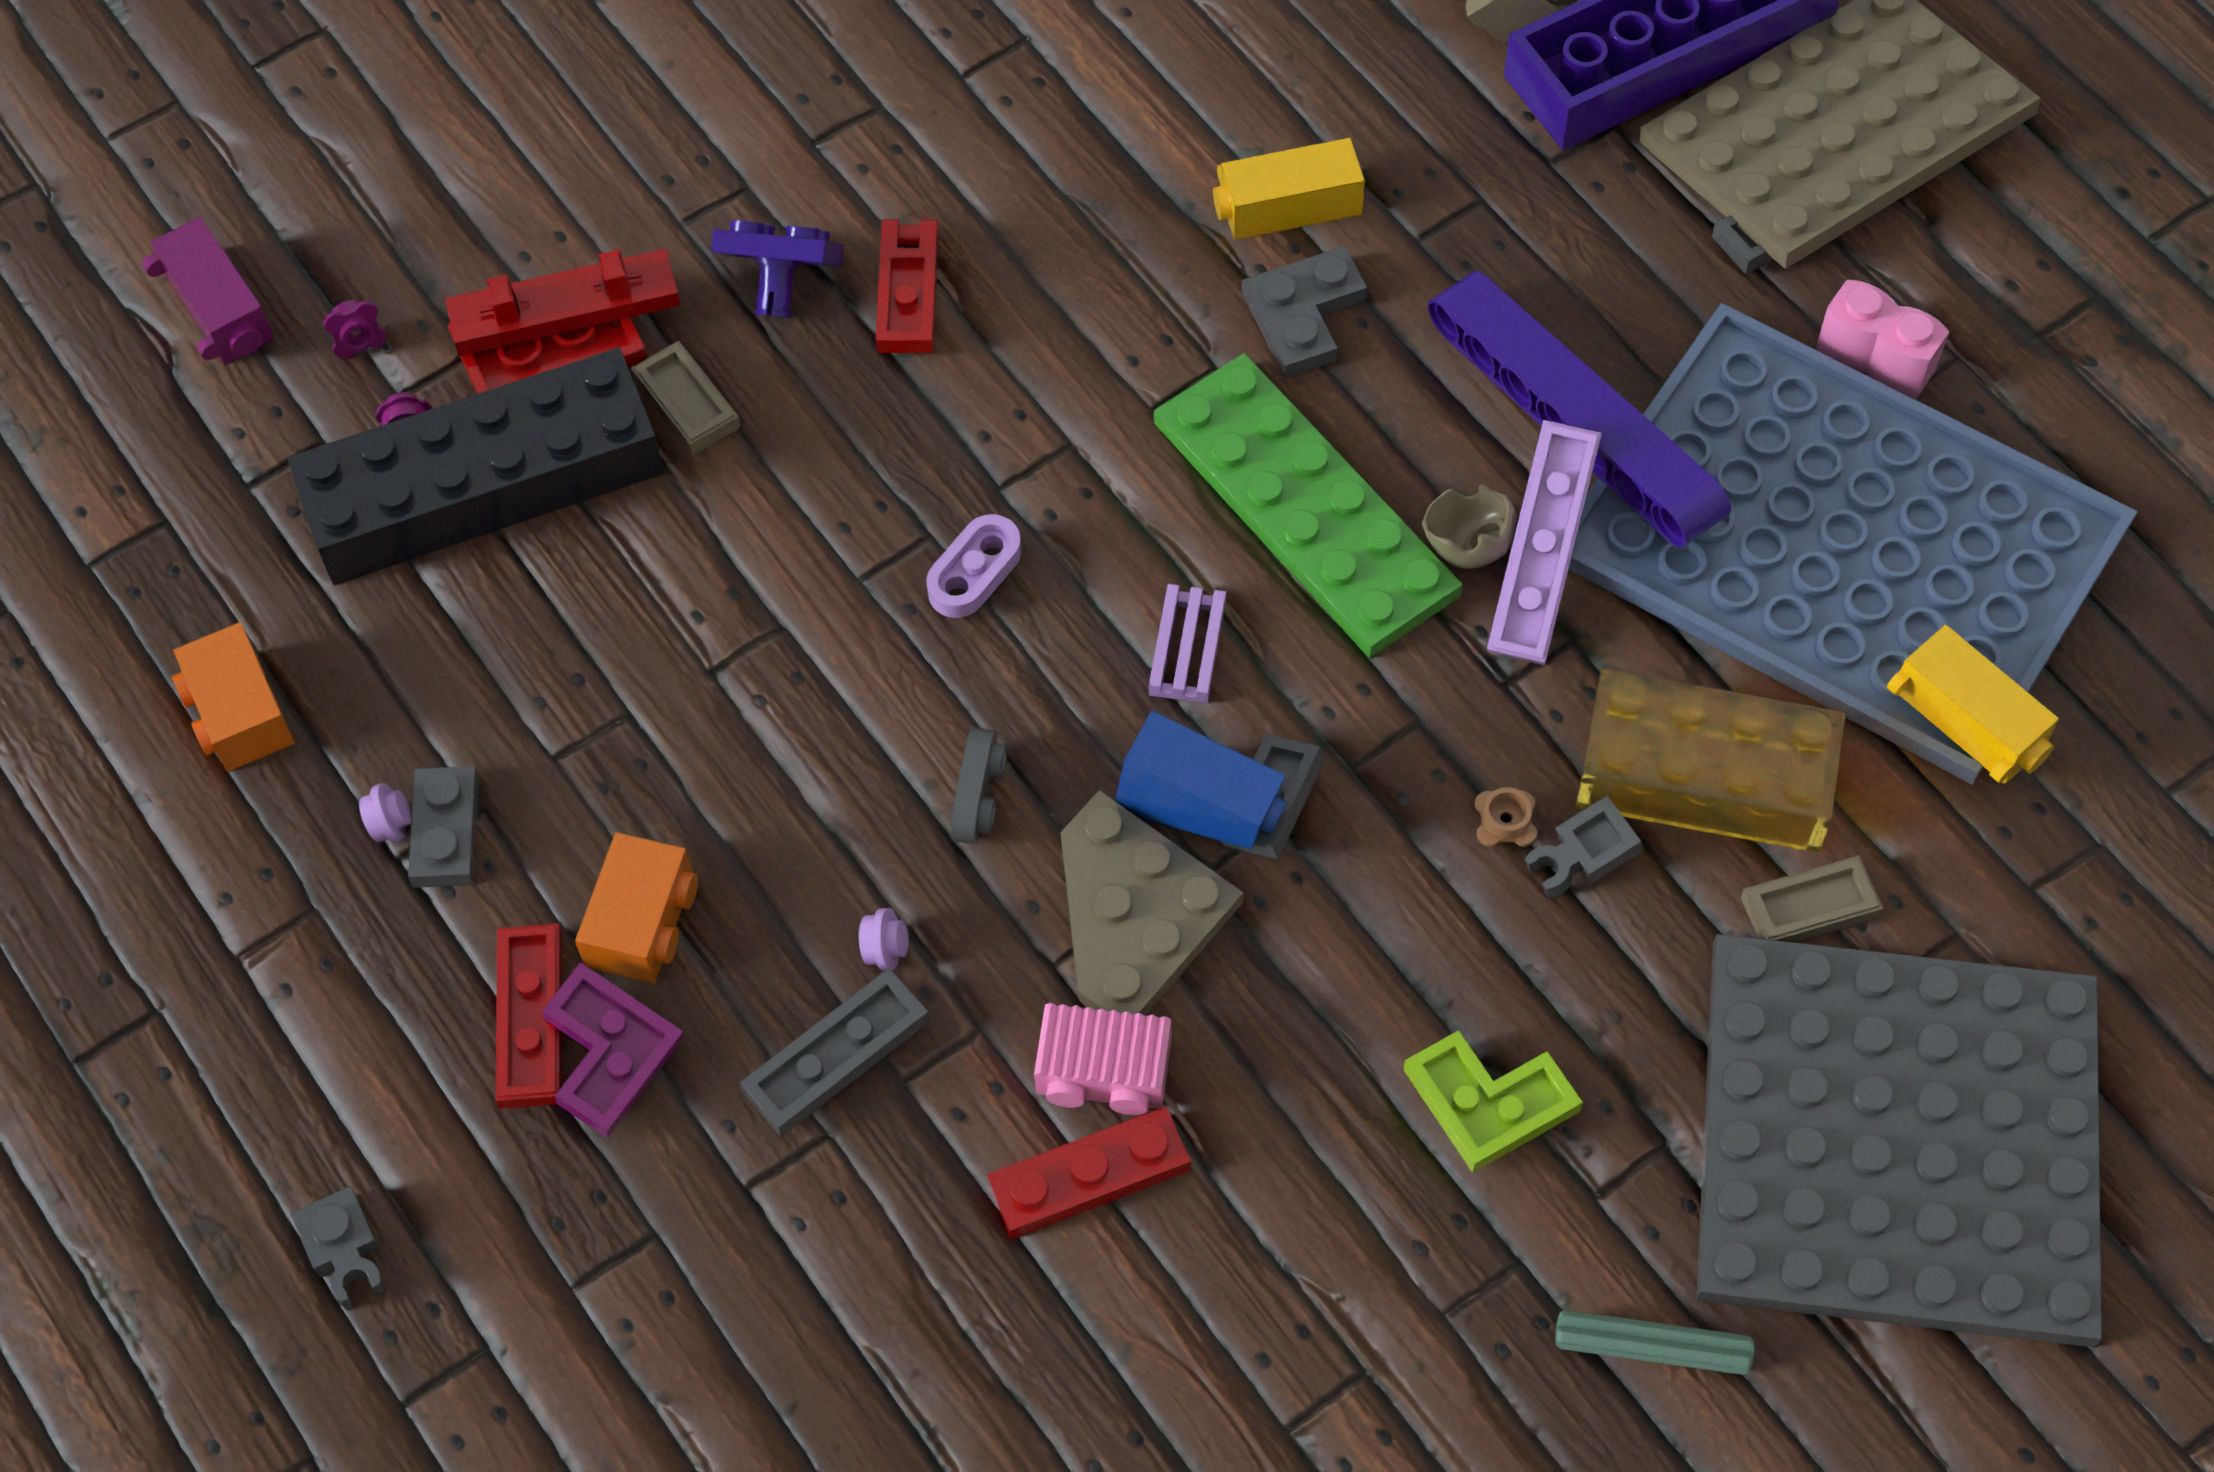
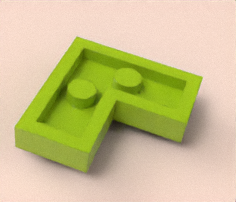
[1403,1030,1583,1173]

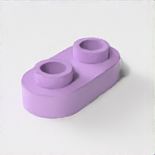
[926,514,1021,618]

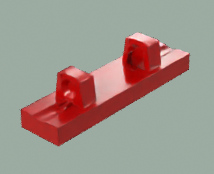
[445,248,681,356]

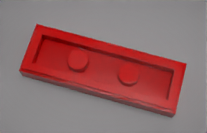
[496,923,563,1109]

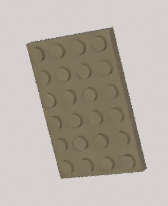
[1640,0,2040,269]

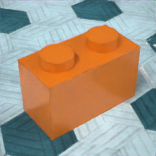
[172,622,295,772]
[575,832,698,984]

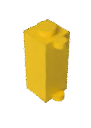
[1213,138,1365,240]
[1886,624,2059,784]

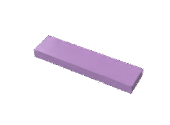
[1487,420,1602,665]

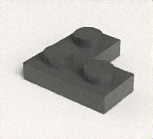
[1242,246,1367,379]

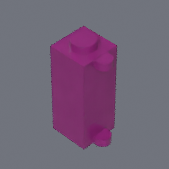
[142,216,274,365]

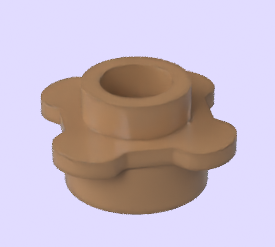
[1474,787,1538,847]

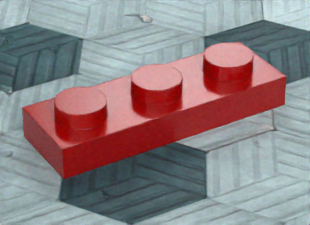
[987,1106,1191,1240]

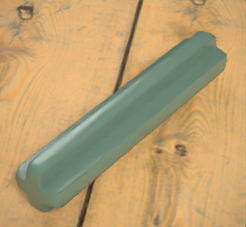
[1555,1310,1754,1375]

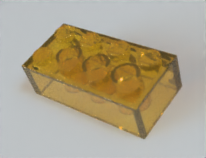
[1575,668,1846,853]

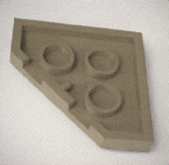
[1061,790,1243,1015]

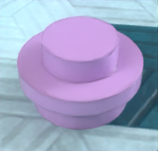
[359,783,412,843]
[859,908,909,971]

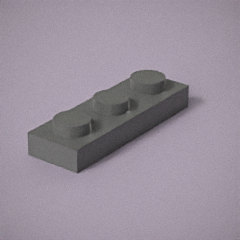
[740,968,930,1137]

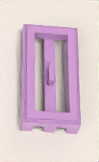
[1149,584,1226,704]

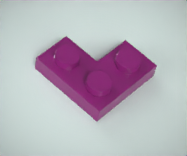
[542,962,683,1138]

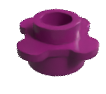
[323,300,387,359]

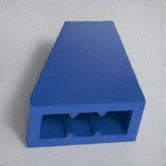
[1115,710,1288,850]

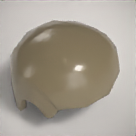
[1422,484,1519,569]

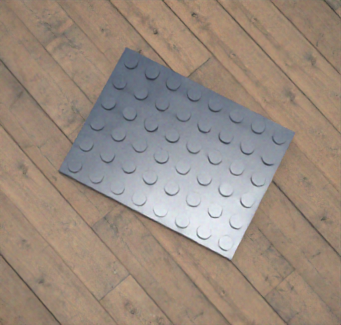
[1569,303,2138,785]

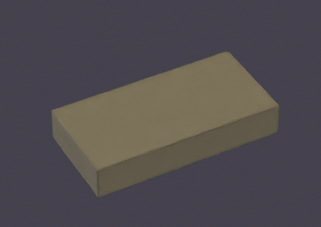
[631,340,741,455]
[1741,855,1884,943]

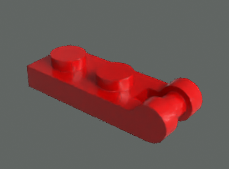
[875,219,939,353]

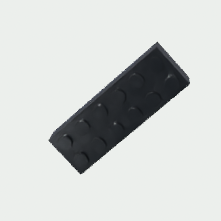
[287,347,665,586]

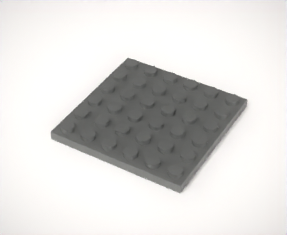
[1696,934,2102,1348]

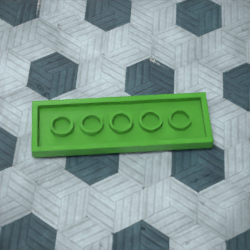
[1154,353,1463,659]

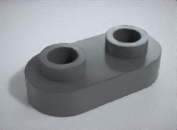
[951,727,1007,845]

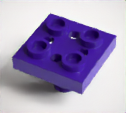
[711,220,845,318]

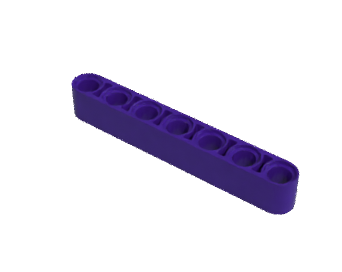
[1427,271,1732,548]

